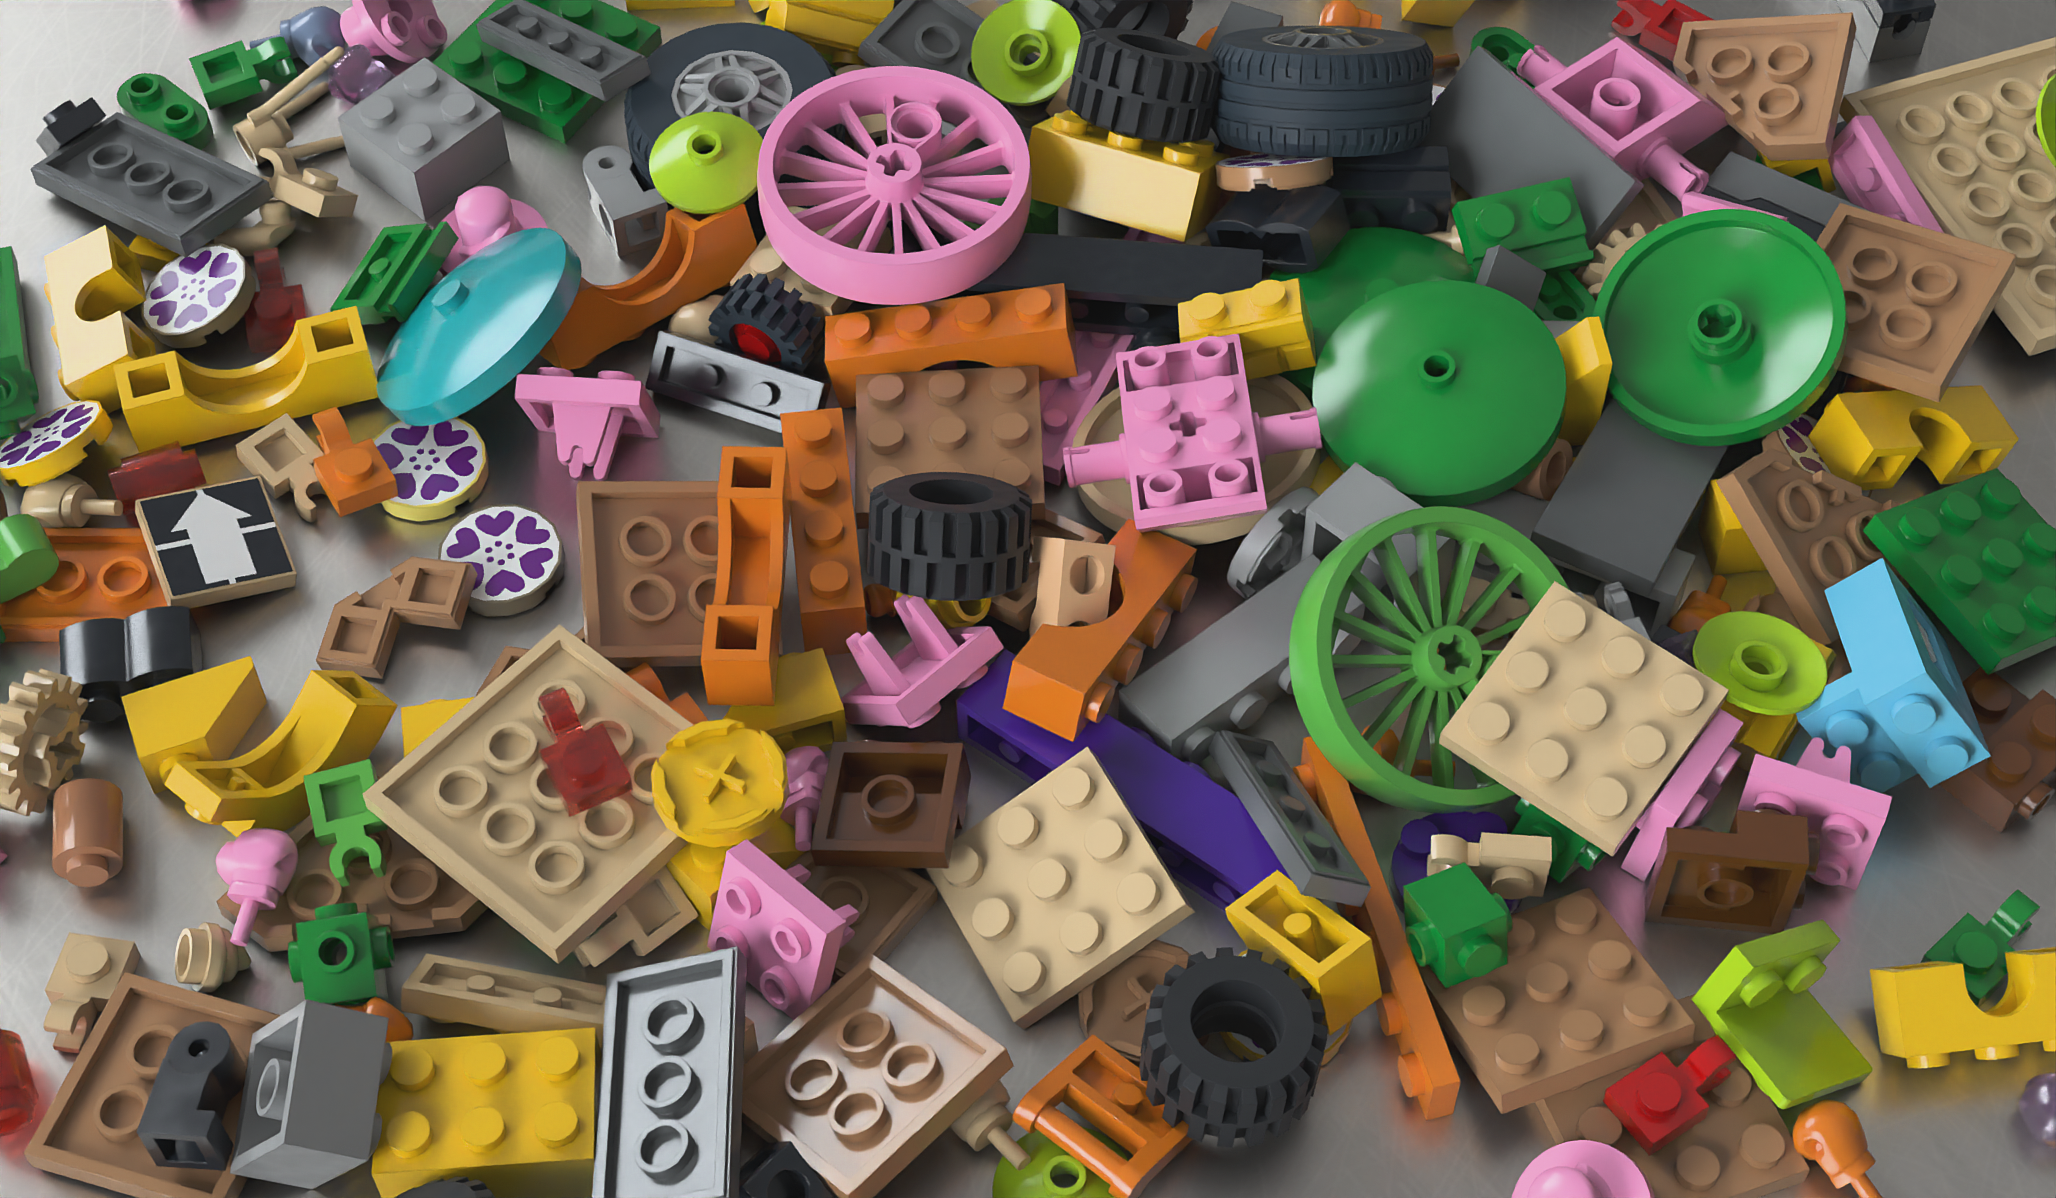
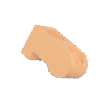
[1030,536,1116,639]

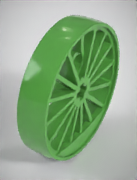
[1289,506,1569,813]

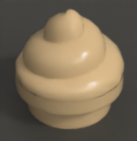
[175,922,251,992]

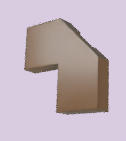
[316,556,478,679]

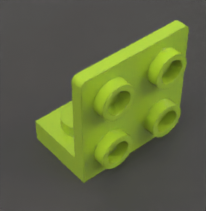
[1691,919,1873,1109]

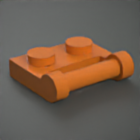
[1012,1034,1193,1198]

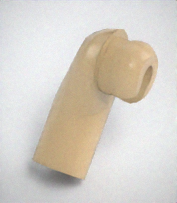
[213,198,296,256]

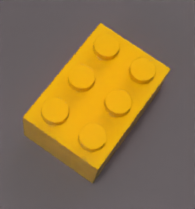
[1028,110,1230,242]
[372,1028,602,1198]

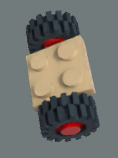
[708,159,906,373]

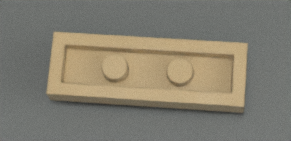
[401,953,606,1048]

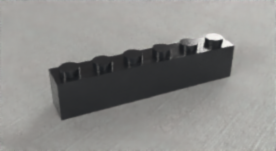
[897,224,1263,337]

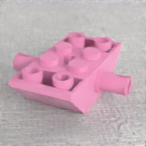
[1517,37,1728,203]
[1063,333,1322,533]

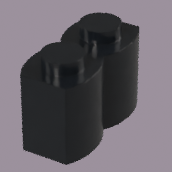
[1206,184,1351,273]
[59,606,203,723]

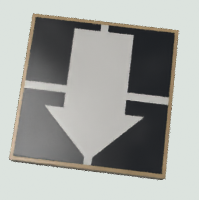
[135,476,297,608]

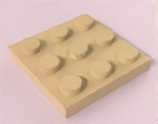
[1439,581,1729,857]
[926,746,1194,1030]

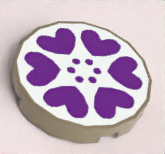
[141,244,256,348]
[438,504,565,616]

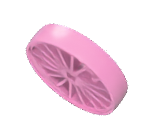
[757,66,1032,305]

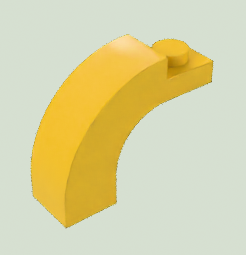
[164,670,398,837]

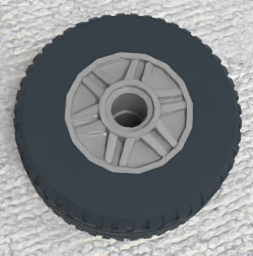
[624,22,845,233]

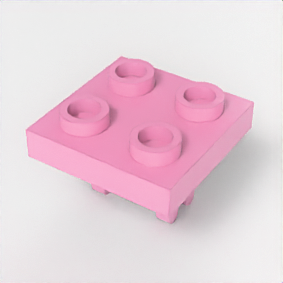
[515,367,661,481]
[841,594,1004,728]
[1621,709,1743,882]
[1729,737,1892,890]
[707,839,860,1020]

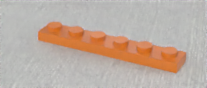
[1293,736,1461,1120]

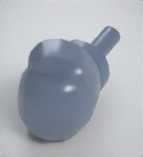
[250,6,346,66]

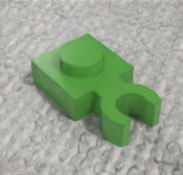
[303,759,388,887]

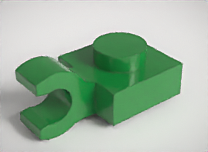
[189,37,299,110]
[1921,890,2040,1008]

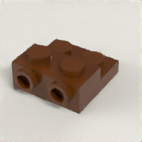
[1938,666,2056,833]
[810,740,971,868]
[1645,809,1820,934]

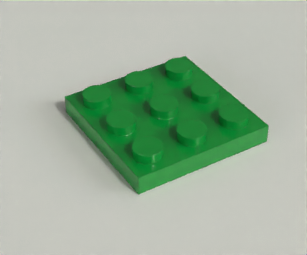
[432,0,662,144]
[1863,468,2056,675]

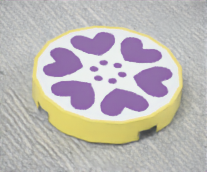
[373,417,489,521]

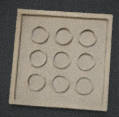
[363,624,693,964]

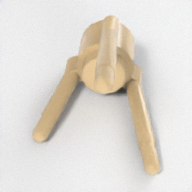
[233,46,345,166]

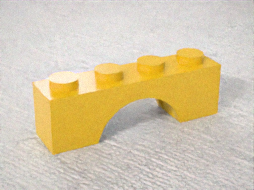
[113,306,379,457]

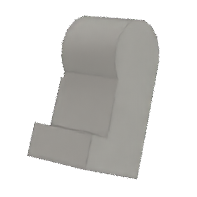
[582,145,668,257]

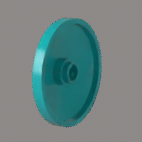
[376,228,582,426]

